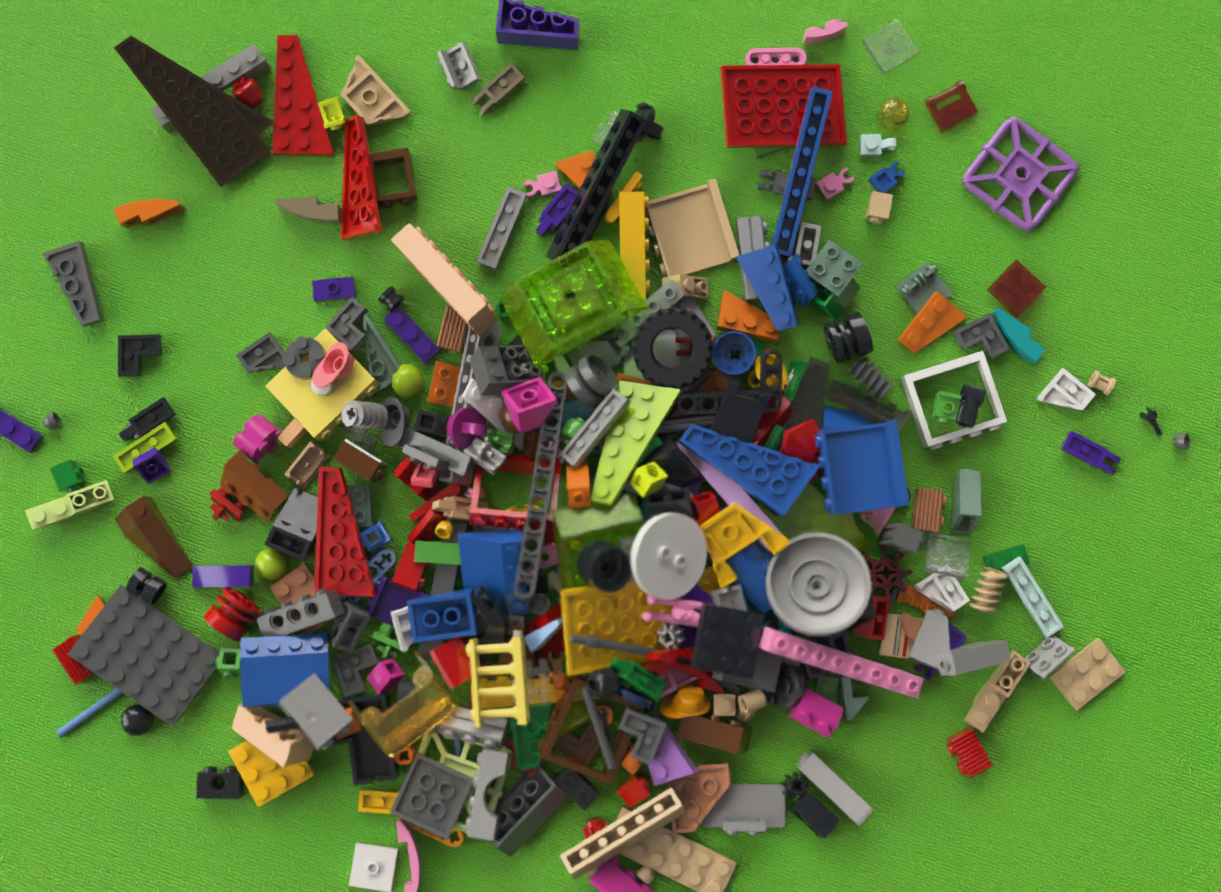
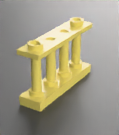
[467,635,530,727]

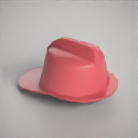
[312,342,355,388]

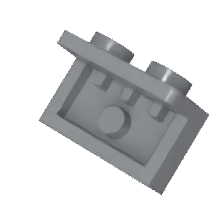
[437,42,481,91]

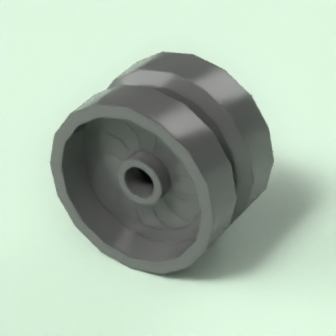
[565,353,619,407]

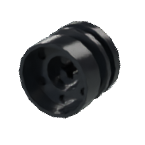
[823,312,873,365]
[577,540,633,593]

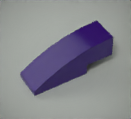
[192,565,254,587]

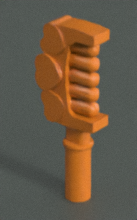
[896,584,955,618]

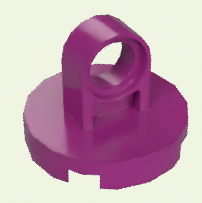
[447,408,488,450]

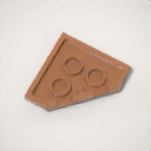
[667,763,732,833]

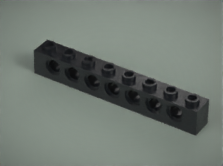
[545,109,647,270]

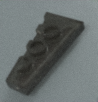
[783,356,830,430]
[824,380,913,434]

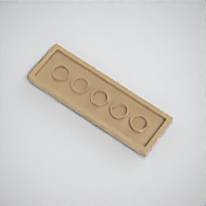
[615,806,737,892]

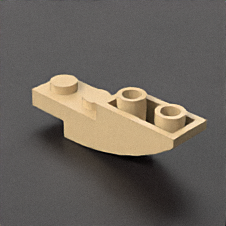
[964,650,1031,732]

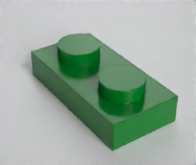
[982,544,1030,572]

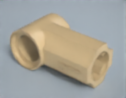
[735,689,766,722]

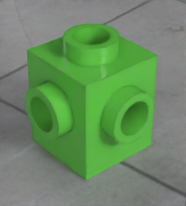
[215,647,241,679]

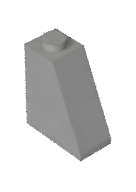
[909,608,950,671]

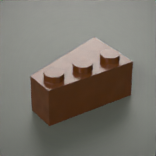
[677,714,752,754]

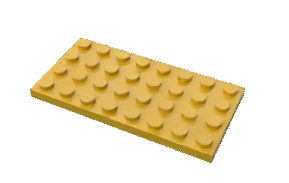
[560,566,726,676]

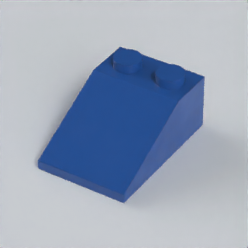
[407,588,480,643]

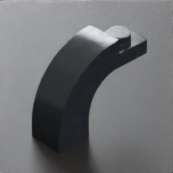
[471,586,510,663]

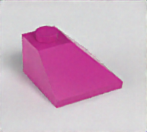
[501,377,558,433]

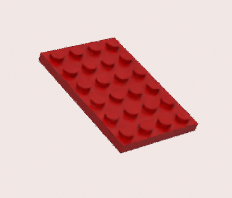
[720,64,847,148]

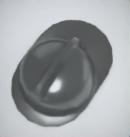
[381,397,411,447]

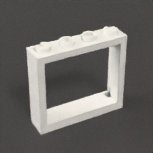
[900,351,1007,450]

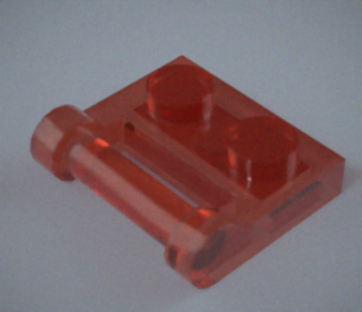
[925,80,978,132]

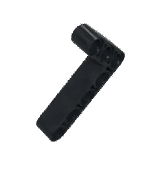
[676,348,783,414]

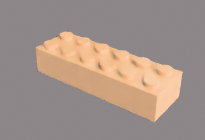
[391,223,498,337]

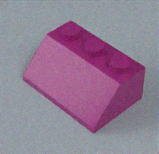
[589,856,654,892]

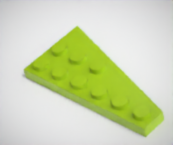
[590,381,682,506]

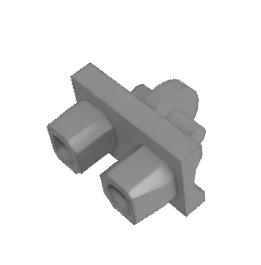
[463,437,506,475]

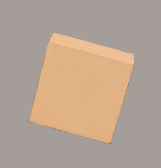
[277,418,308,448]

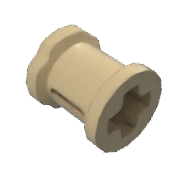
[1087,370,1116,395]

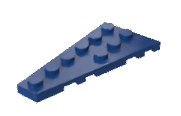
[678,424,820,517]

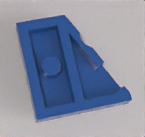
[783,253,818,309]

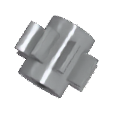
[658,622,686,649]

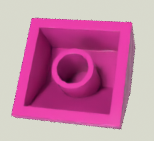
[787,688,843,738]

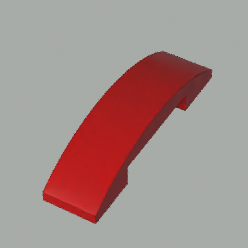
[646,648,713,673]
[641,661,724,694]

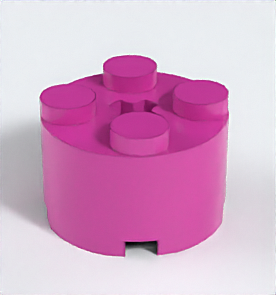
[233,414,282,464]

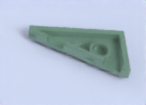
[363,314,401,396]

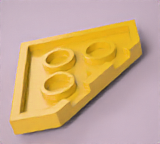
[228,740,315,807]

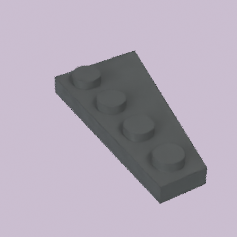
[43,241,103,326]

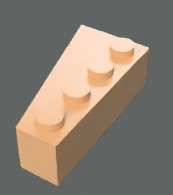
[232,704,314,767]

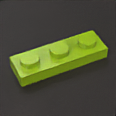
[113,422,178,474]

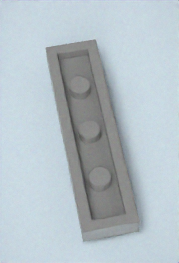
[476,187,527,270]
[559,388,631,469]

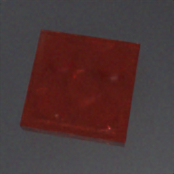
[986,259,1046,318]

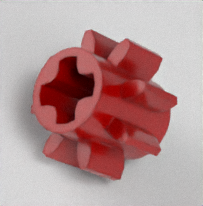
[583,817,608,839]

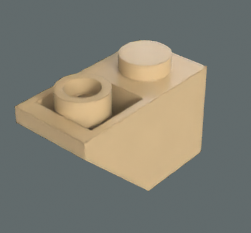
[662,274,709,300]

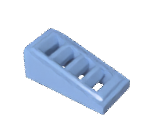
[524,617,563,652]

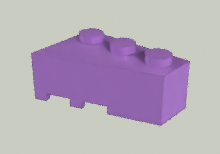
[648,716,699,786]

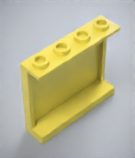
[266,328,380,441]

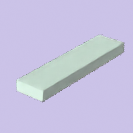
[1002,557,1064,638]

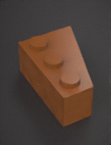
[220,448,288,522]

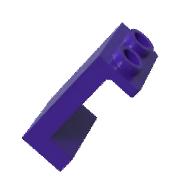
[366,576,430,626]

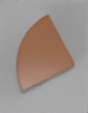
[900,613,923,641]

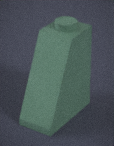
[950,469,982,534]

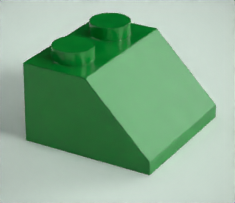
[809,278,861,320]

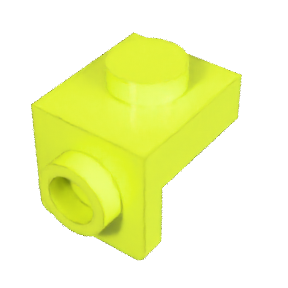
[318,97,345,130]

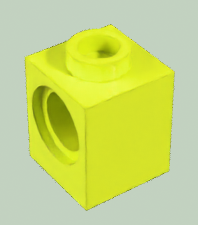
[629,461,668,497]

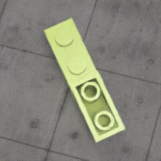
[25,480,115,531]

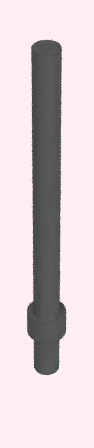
[570,634,690,662]

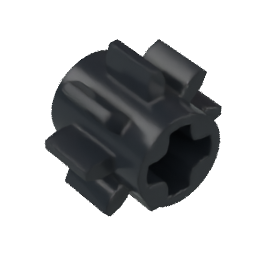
[780,772,808,799]

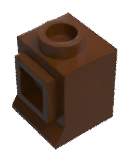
[521,426,549,457]

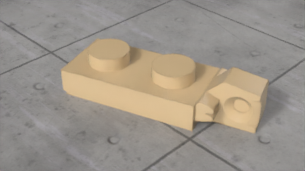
[432,496,488,522]

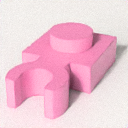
[815,168,854,201]
[524,171,561,198]

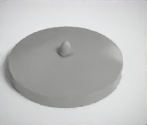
[766,532,871,636]

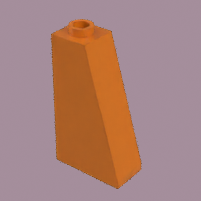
[566,457,590,508]

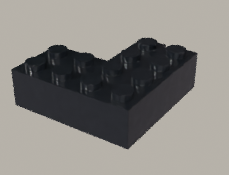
[332,692,400,785]

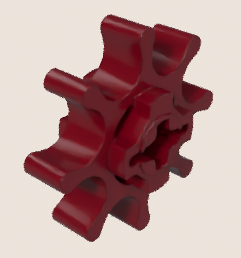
[864,547,913,599]

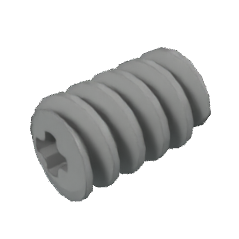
[341,401,388,429]

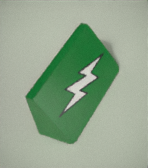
[782,361,807,403]

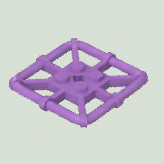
[962,116,1079,232]

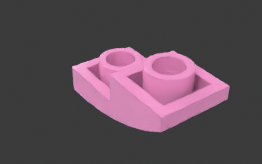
[803,19,847,44]

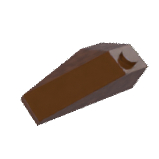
[115,496,193,578]

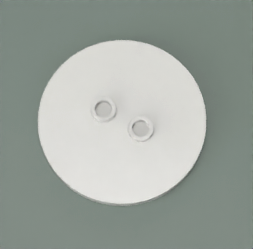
[631,513,707,600]

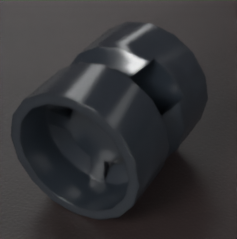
[126,567,167,605]

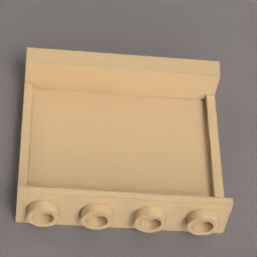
[645,178,739,277]

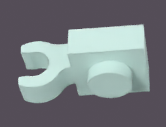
[860,134,896,157]

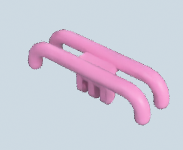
[643,595,703,627]

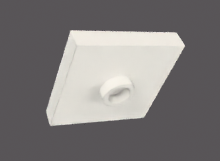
[349,842,399,892]

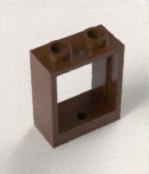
[370,148,418,208]

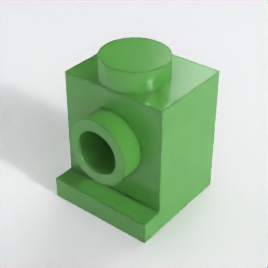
[932,391,962,424]

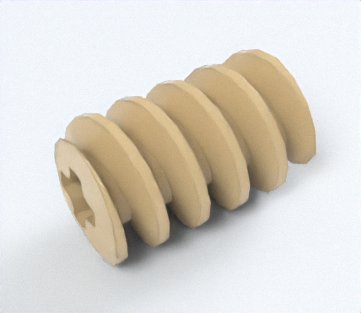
[969,566,1007,614]

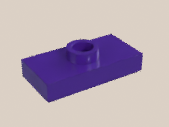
[312,276,356,302]

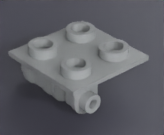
[1025,635,1076,679]

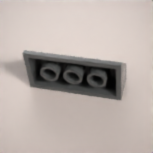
[492,765,568,857]

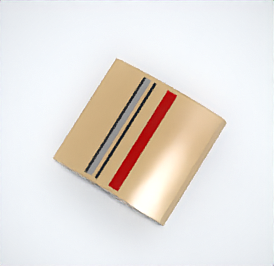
[879,613,924,659]

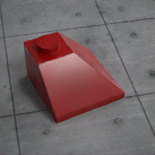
[781,419,820,465]

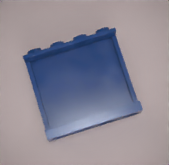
[815,420,909,516]

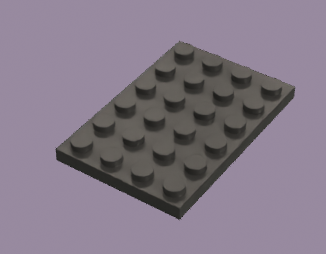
[68,585,220,727]

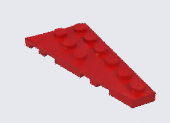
[273,35,335,156]

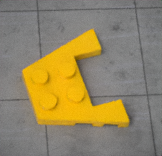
[700,502,790,589]

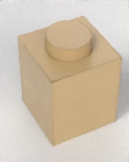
[865,191,893,225]
[712,692,735,716]

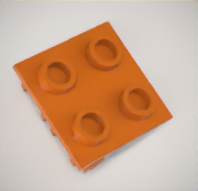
[427,361,461,408]

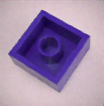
[133,447,171,484]

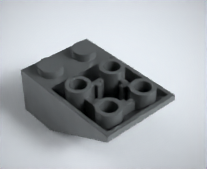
[470,345,546,396]

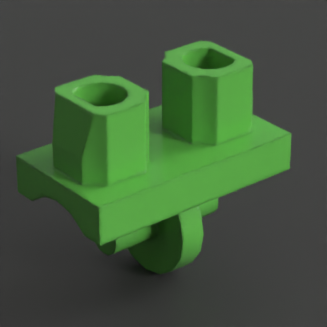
[481,429,516,455]
[372,622,411,660]

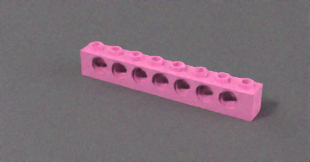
[758,627,924,699]

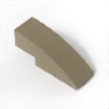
[275,197,341,224]

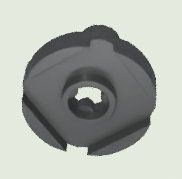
[283,337,326,380]

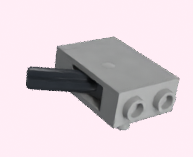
[265,673,353,751]

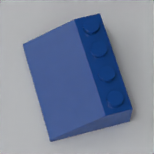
[458,529,529,615]
[241,633,330,708]

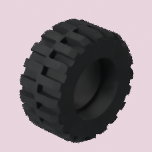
[632,307,713,389]

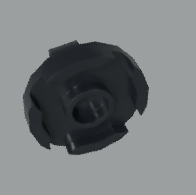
[635,102,664,143]
[768,665,809,709]

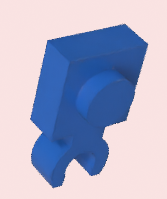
[868,161,906,193]

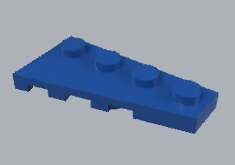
[736,245,799,331]

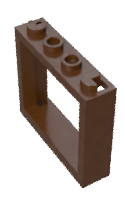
[538,675,644,785]

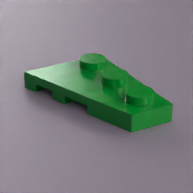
[509,701,551,770]

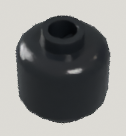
[587,667,620,698]

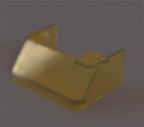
[348,650,456,757]

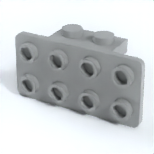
[701,784,785,835]

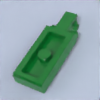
[609,657,666,702]

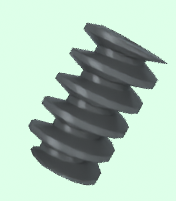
[847,357,894,400]

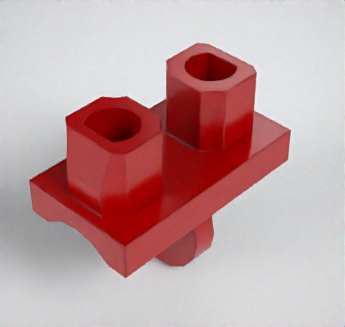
[209,487,248,523]

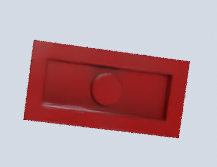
[408,508,448,544]

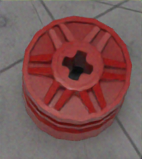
[203,587,262,642]

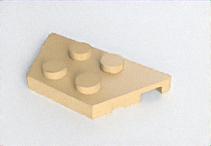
[341,55,412,127]

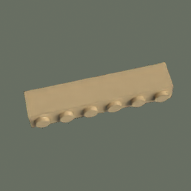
[560,788,686,880]

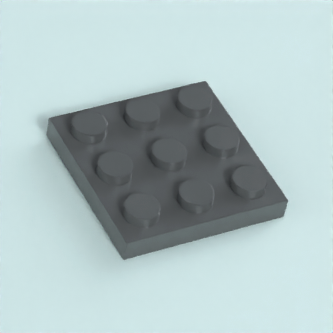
[390,753,474,840]

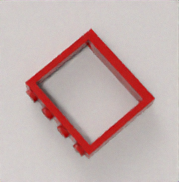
[470,454,561,532]

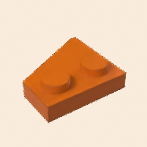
[556,150,595,189]

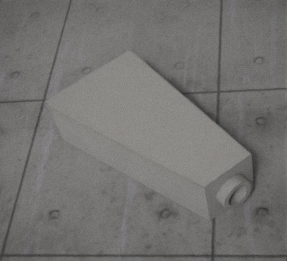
[937,640,1011,676]
[797,750,873,826]

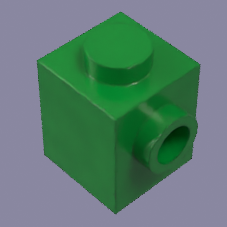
[50,460,86,493]

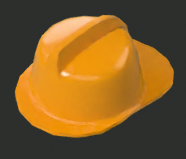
[660,684,710,719]

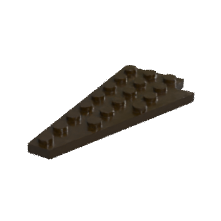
[114,36,273,187]

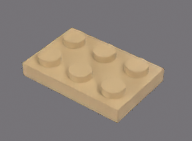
[1048,638,1126,710]

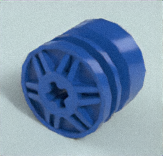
[712,331,758,377]

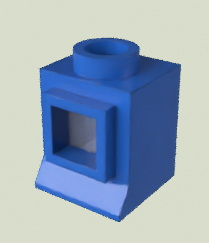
[360,521,394,552]

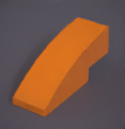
[113,199,185,228]

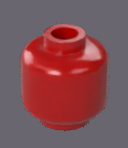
[232,77,263,109]

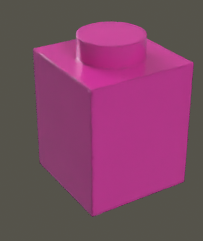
[367,658,405,694]

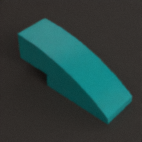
[991,307,1046,365]

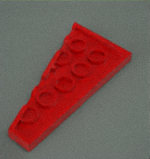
[340,115,382,241]
[314,467,377,597]

